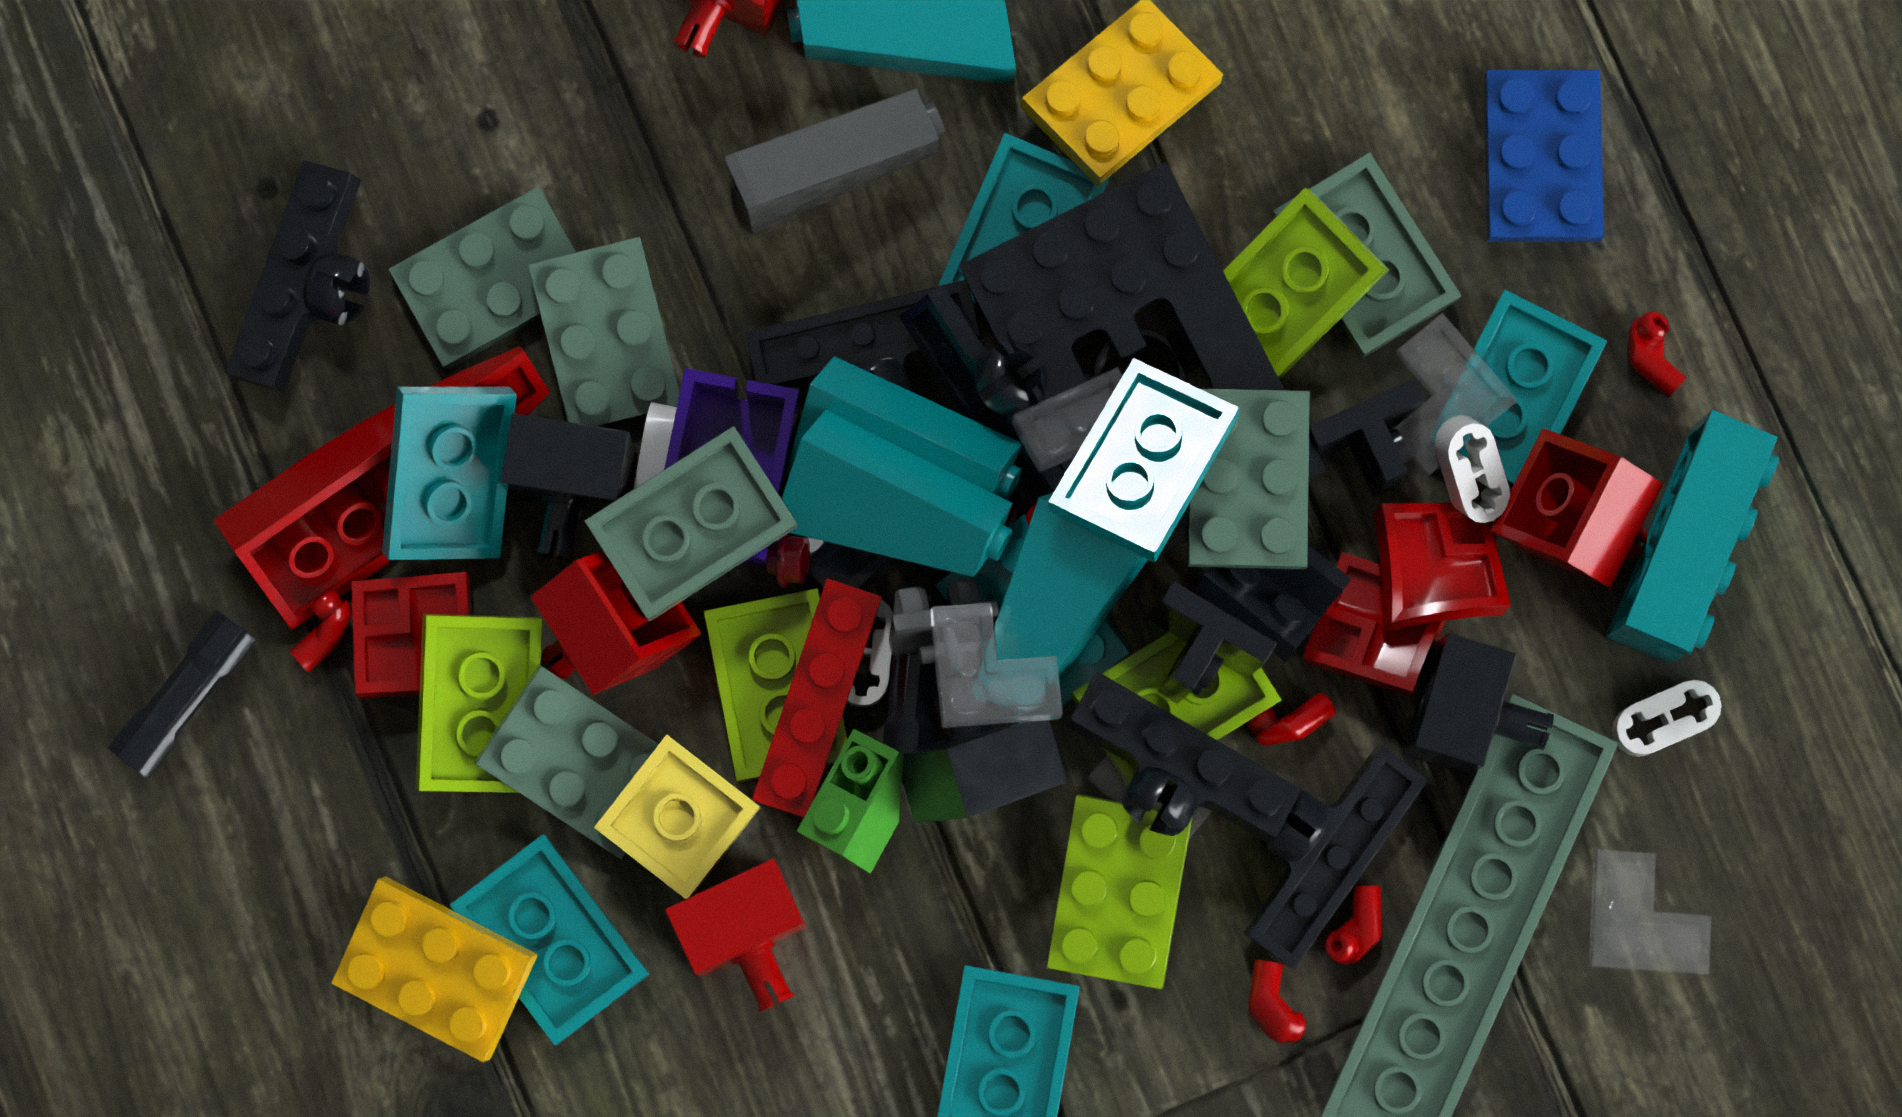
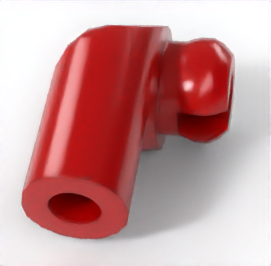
[1628,311,1687,399]
[289,589,352,673]
[1246,693,1336,747]
[1325,886,1383,965]
[1248,959,1306,1043]

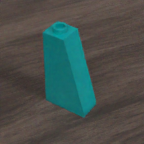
[786,0,1016,84]
[786,356,1022,500]
[782,410,1013,577]
[974,493,1148,719]

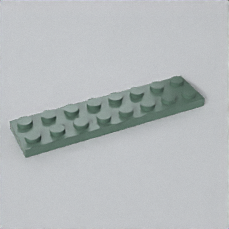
[1319,694,1619,1117]

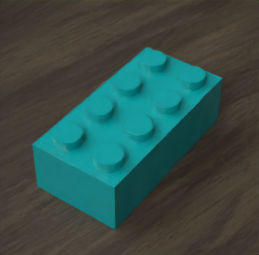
[1605,410,1779,664]

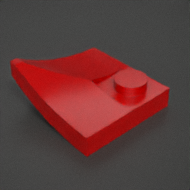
[1373,502,1511,631]
[1303,552,1447,698]
[351,572,472,699]

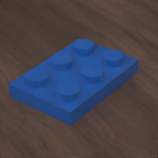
[1484,70,1604,242]

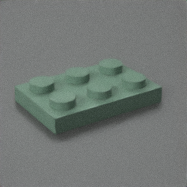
[1271,152,1461,359]
[389,186,576,371]
[528,237,680,426]
[1187,389,1310,569]
[585,426,798,622]
[474,665,659,859]

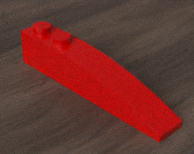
[213,346,550,630]

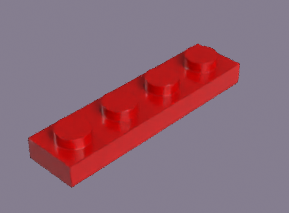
[752,578,882,818]

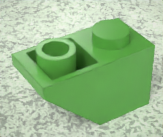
[797,729,904,874]

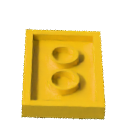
[1020,0,1223,187]
[331,876,538,1063]

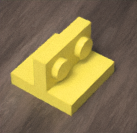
[594,735,760,899]

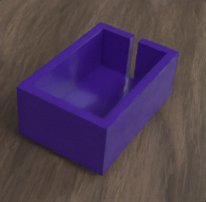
[664,368,801,568]

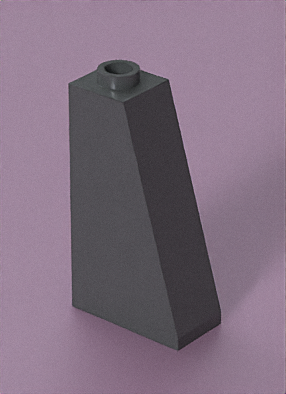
[724,89,945,234]

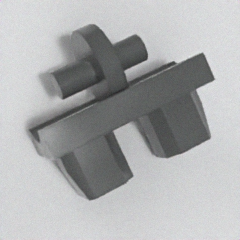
[889,578,999,678]

